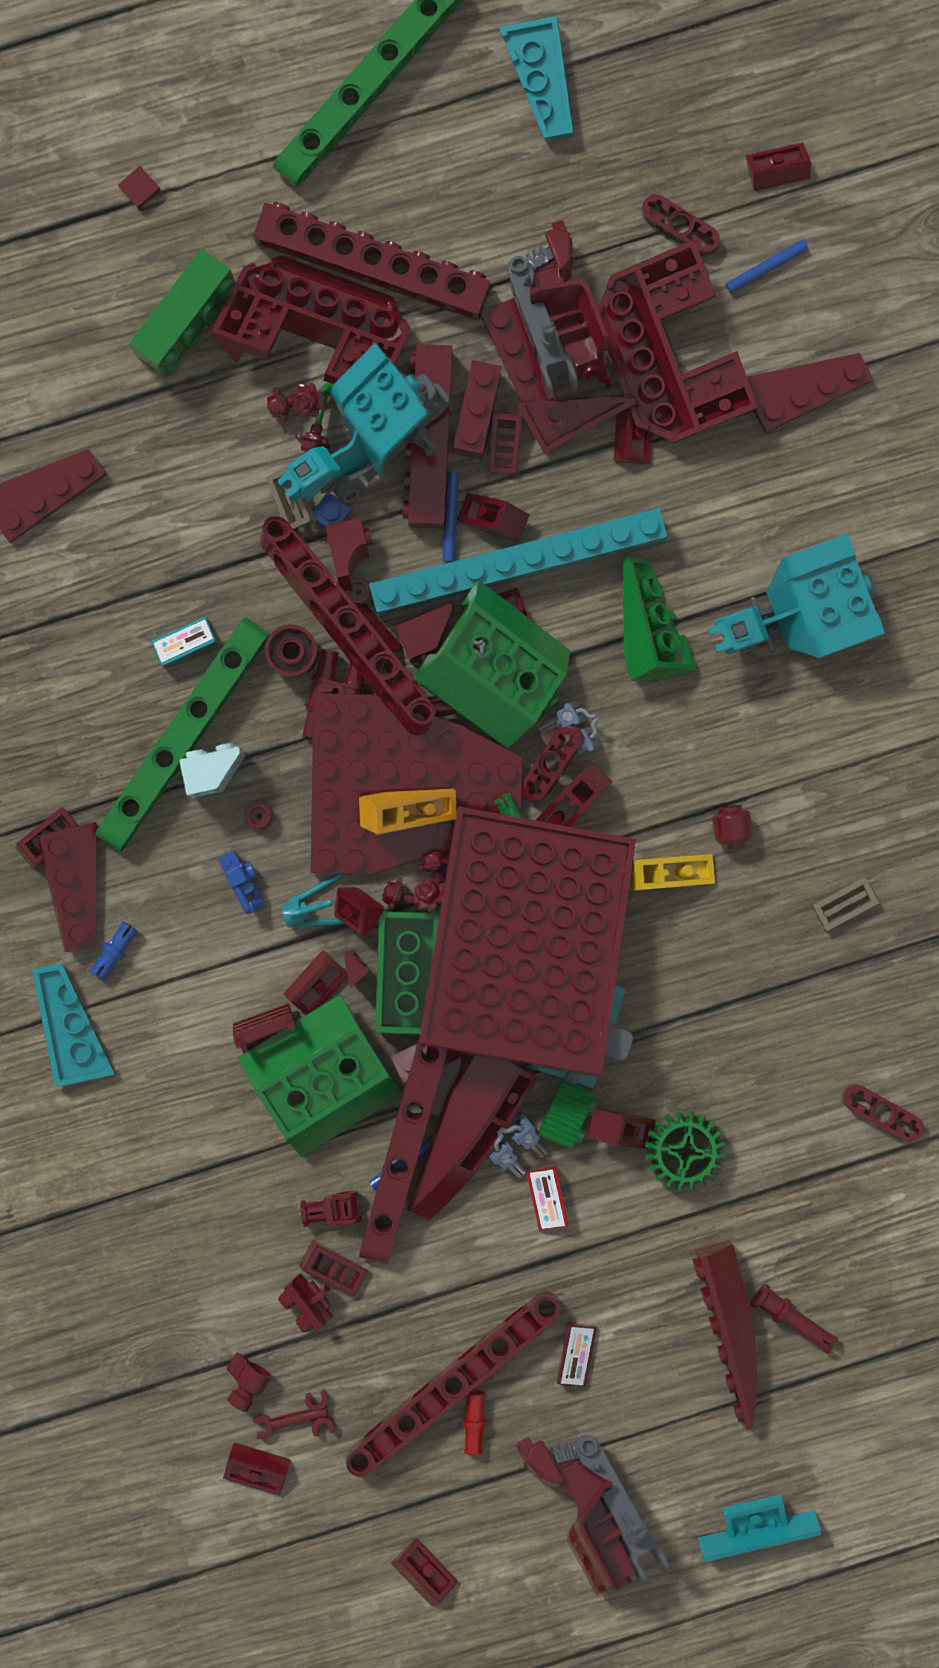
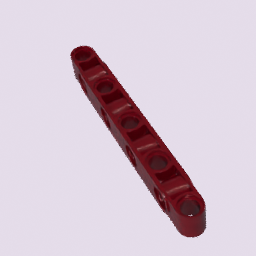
[260,516,435,736]
[359,1039,447,1265]
[346,1291,561,1477]

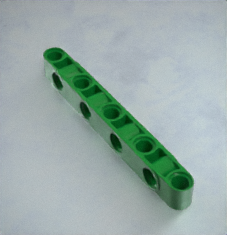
[273,0,463,187]
[95,617,270,852]

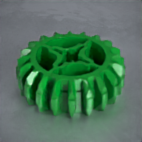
[645,1110,726,1191]

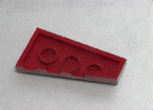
[480,298,555,400]
[748,353,873,433]
[0,449,107,543]
[37,822,97,952]

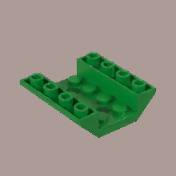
[413,580,570,748]
[238,994,403,1157]

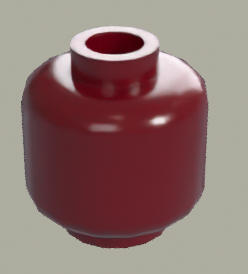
[712,805,754,850]

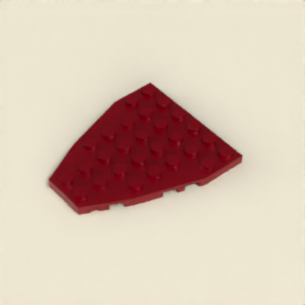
[311,693,522,874]

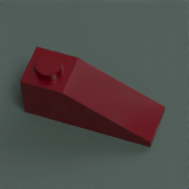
[535,761,613,827]

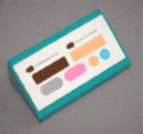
[152,616,218,668]

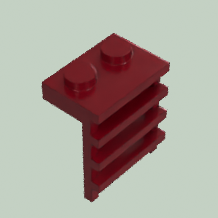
[232,1003,296,1054]

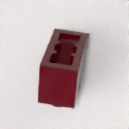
[326,518,373,590]

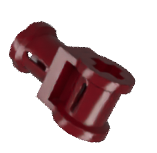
[300,1190,362,1227]

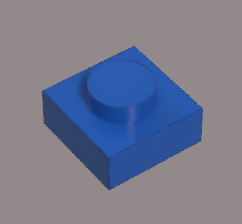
[313,493,352,528]

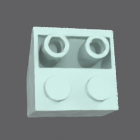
[179,743,246,798]

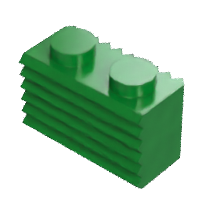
[538,1078,598,1149]

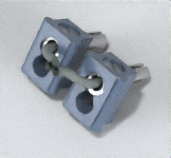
[539,700,601,762]
[489,1113,548,1178]

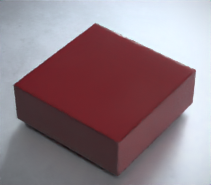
[118,166,161,210]

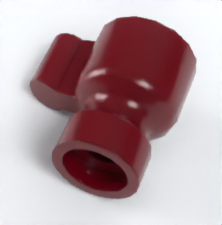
[227,1352,272,1412]

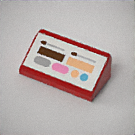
[526,1165,569,1231]

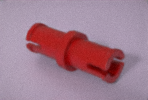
[463,1390,487,1455]

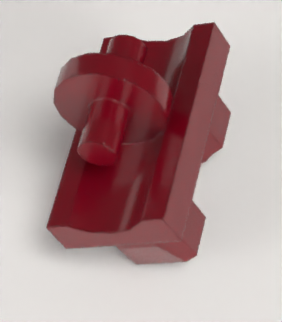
[278,1273,333,1333]

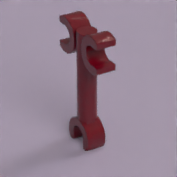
[253,1389,335,1440]

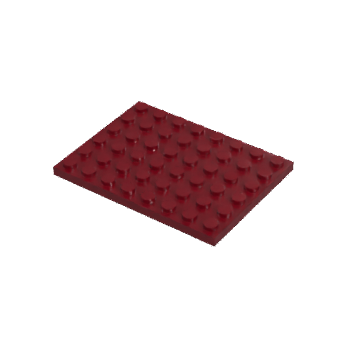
[418,806,636,1077]

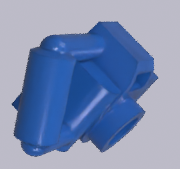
[218,851,265,914]

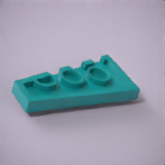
[499,16,574,141]
[32,963,115,1087]

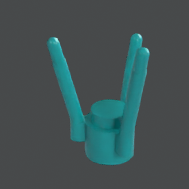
[282,874,345,930]

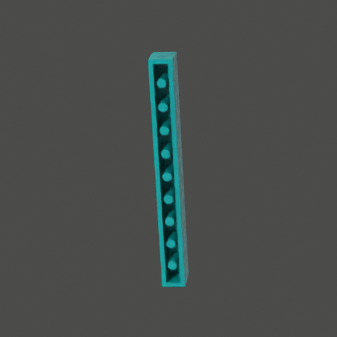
[369,508,667,617]

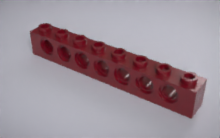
[253,202,490,321]

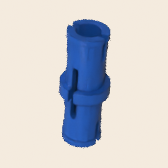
[89,921,139,981]

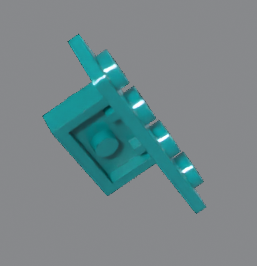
[698,1494,822,1562]

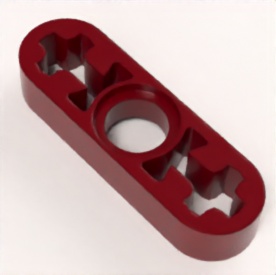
[642,194,720,256]
[522,725,584,801]
[842,1084,924,1142]

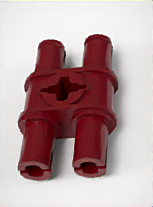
[302,649,366,739]

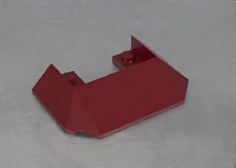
[597,239,759,442]
[211,256,411,384]

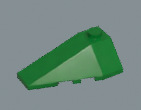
[623,556,696,682]

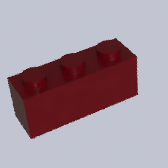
[453,360,502,460]

